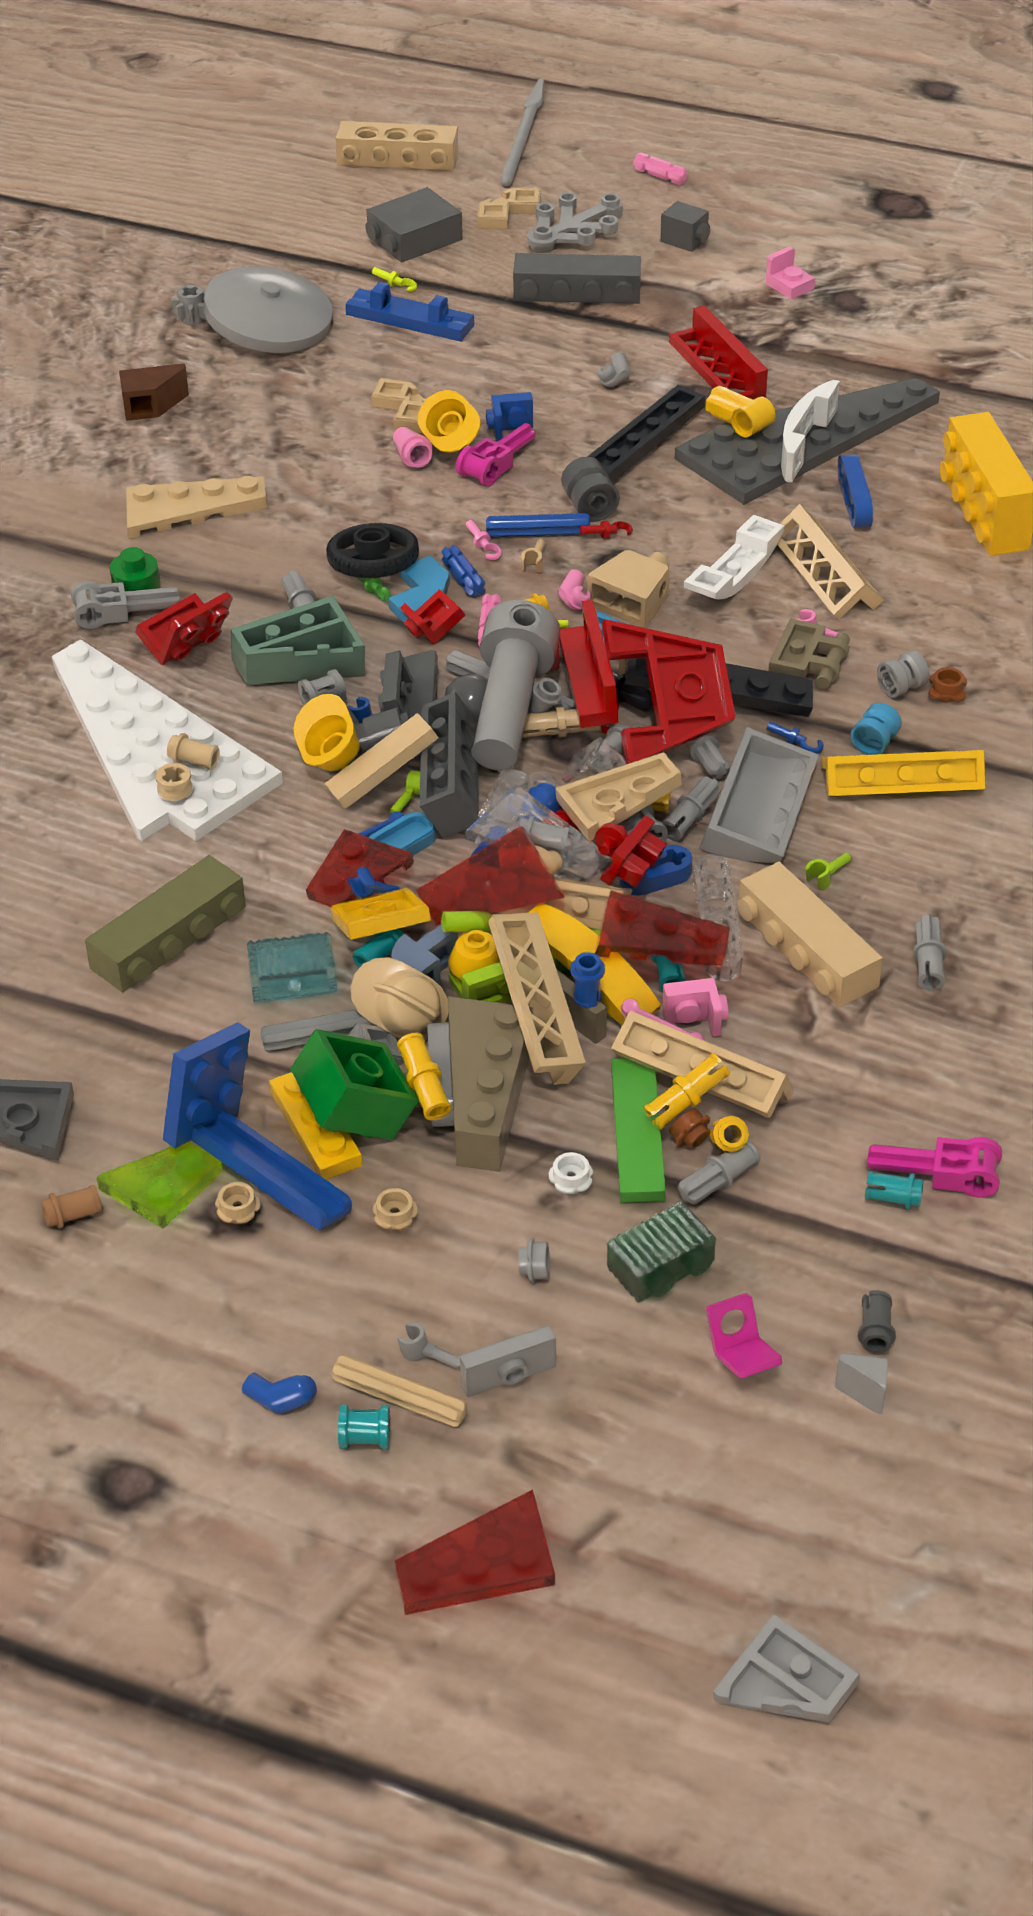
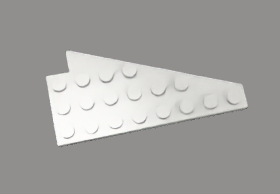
[52,639,283,842]

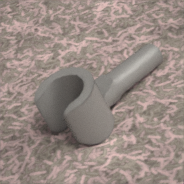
[397,1322,460,1370]

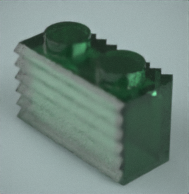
[607,1201,716,1303]

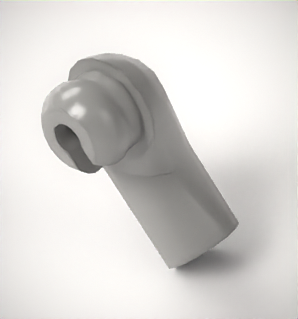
[597,352,630,388]

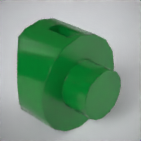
[109,547,161,591]

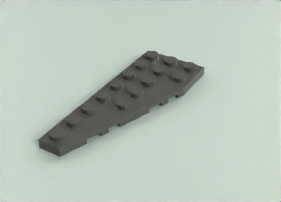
[675,377,940,505]

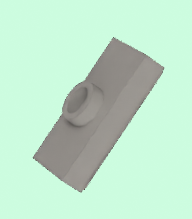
[460,1326,556,1397]

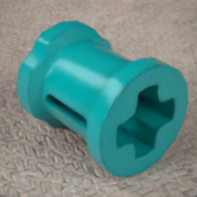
[338,1404,390,1449]

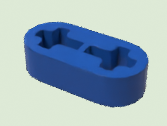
[619,845,693,896]

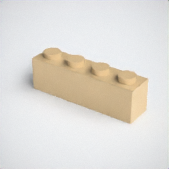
[737,861,883,1008]

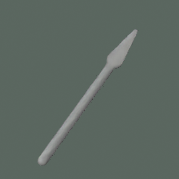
[501,78,544,187]

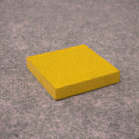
[330,888,431,940]

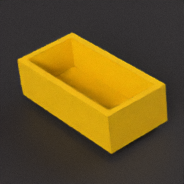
[940,412,1033,556]

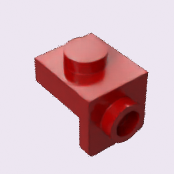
[400,589,466,645]

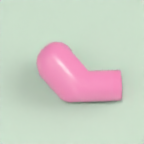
[558,569,591,611]

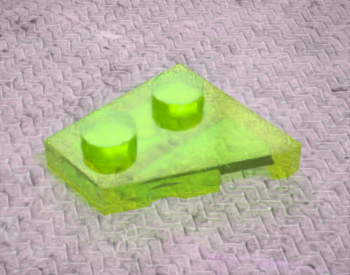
[96,1142,223,1229]

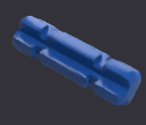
[442,545,486,597]

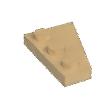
[555,752,682,842]

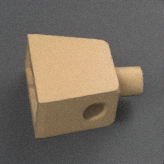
[587,550,670,628]

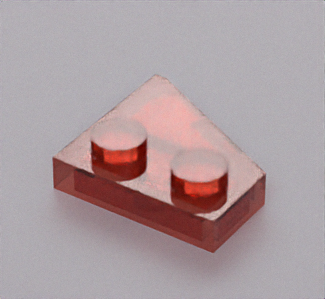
[306,829,414,907]

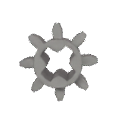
[171,285,206,326]

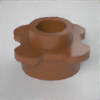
[928,667,967,702]

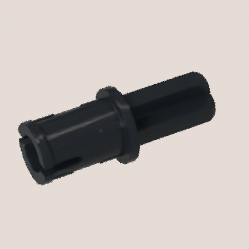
[612,671,653,712]

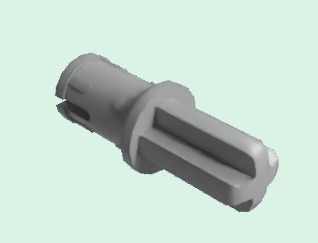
[281,570,316,609]
[687,734,730,780]
[661,776,720,841]
[913,914,947,991]
[677,1140,760,1204]

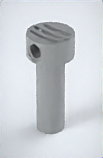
[471,600,560,770]

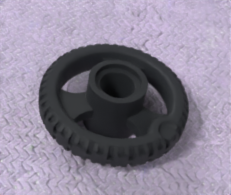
[326,523,419,578]

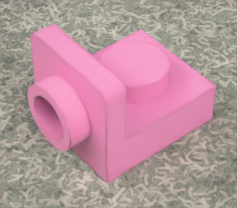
[766,246,815,299]
[662,978,728,1037]

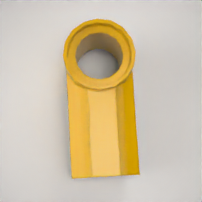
[706,386,776,438]

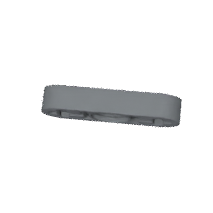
[427,1022,454,1127]

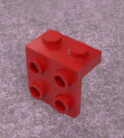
[135,592,233,665]

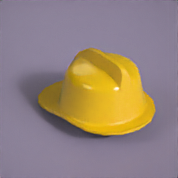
[418,390,481,453]
[293,694,360,772]

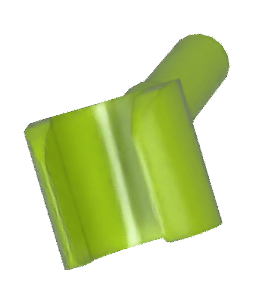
[390,771,420,813]
[806,852,851,890]

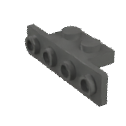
[378,650,438,758]

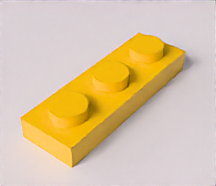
[269,1072,362,1180]

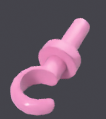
[466,520,502,561]

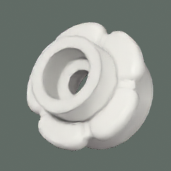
[549,1152,593,1194]

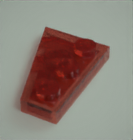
[595,890,730,966]
[395,1489,555,1615]

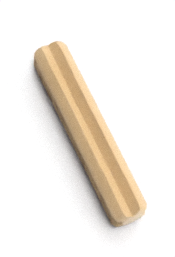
[332,1354,467,1427]

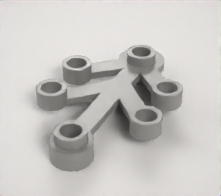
[527,192,623,253]

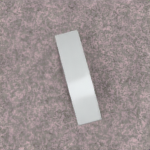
[781,380,840,483]
[684,515,785,600]

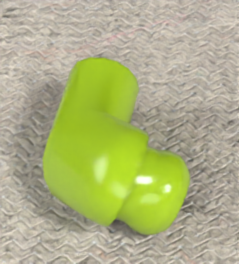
[441,911,492,934]

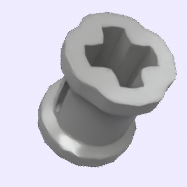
[298,669,347,706]

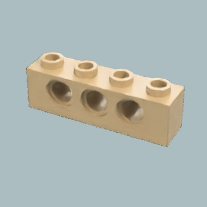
[336,121,458,171]

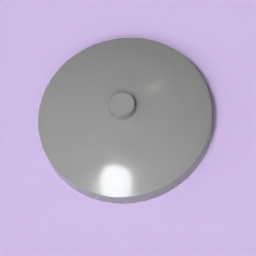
[203,266,332,353]

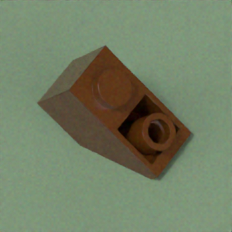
[119,363,189,421]

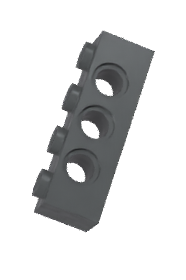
[419,691,478,838]

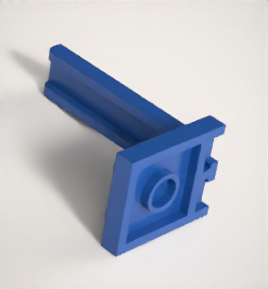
[163,1022,352,1231]

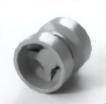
[877,650,930,698]

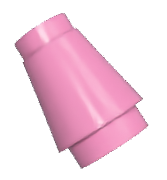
[393,427,432,468]

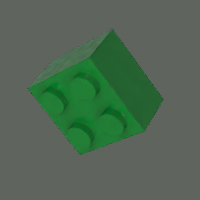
[290,1029,419,1140]

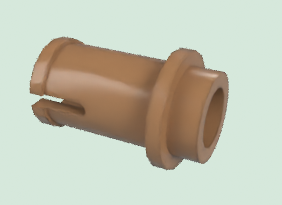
[41,1185,102,1229]

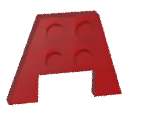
[601,619,736,764]

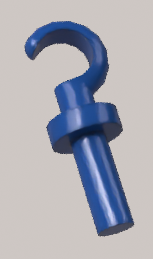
[766,721,824,754]

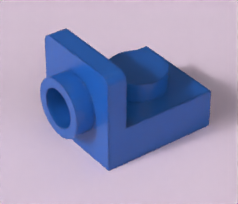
[486,392,533,441]

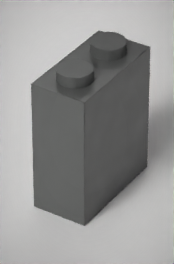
[365,187,463,263]

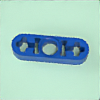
[838,454,873,528]

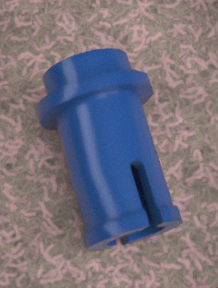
[571,952,605,1008]

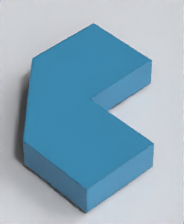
[388,555,450,622]

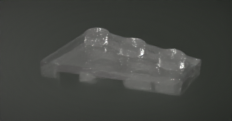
[464,784,610,882]

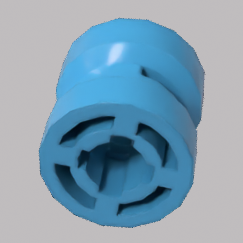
[851,703,902,755]

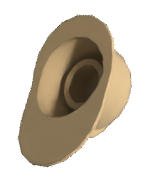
[350,957,449,1041]

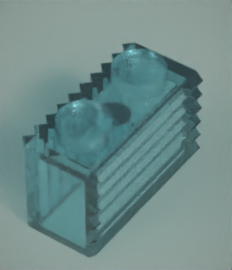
[247,932,337,1002]

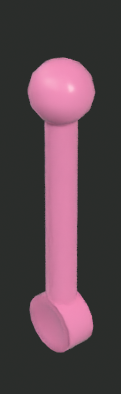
[621,999,704,1040]

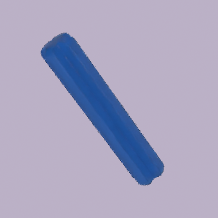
[486,513,590,537]

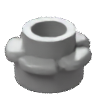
[518,1238,550,1284]

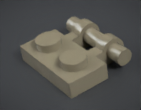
[768,618,850,689]

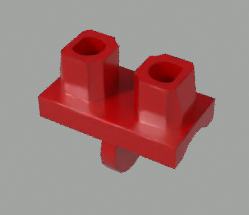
[594,815,667,888]

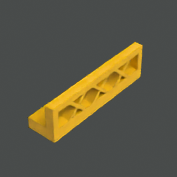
[821,750,985,796]

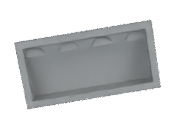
[699,727,819,863]

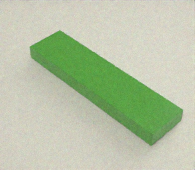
[611,1058,666,1203]

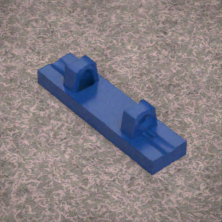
[345,282,474,342]

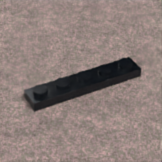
[587,385,705,482]
[624,657,813,718]

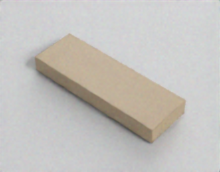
[324,713,438,809]

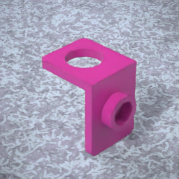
[706,1293,783,1378]

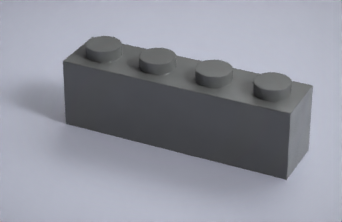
[513,253,641,304]

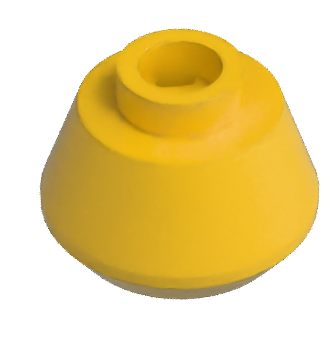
[448,930,500,980]

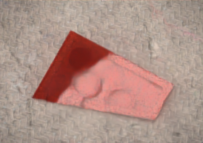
[416,826,565,926]

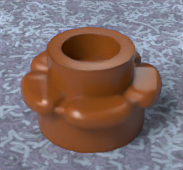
[669,1108,710,1149]

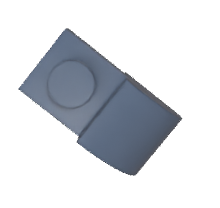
[391,924,458,986]

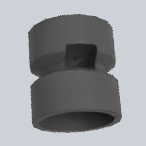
[561,457,620,522]

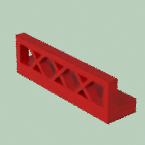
[669,305,768,400]
[559,599,619,728]

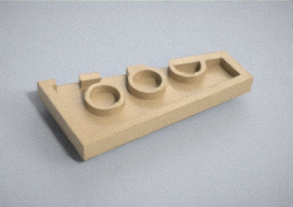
[126,476,267,539]

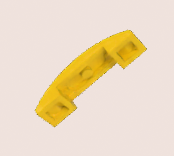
[510,903,661,1025]

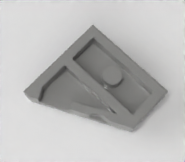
[713,1614,860,1723]

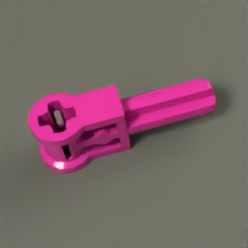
[456,423,536,487]
[867,1137,1002,1198]

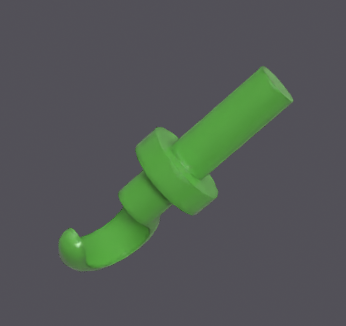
[356,577,392,602]

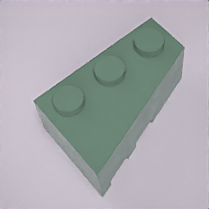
[231,596,365,685]

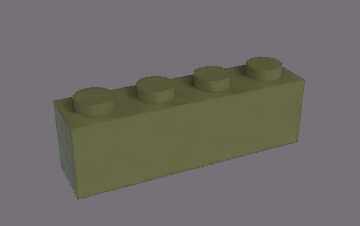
[85,855,246,993]

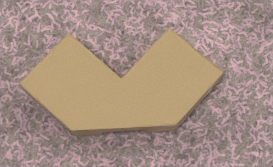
[477,188,541,229]
[371,378,427,433]

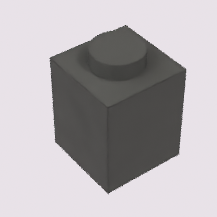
[660,201,710,252]

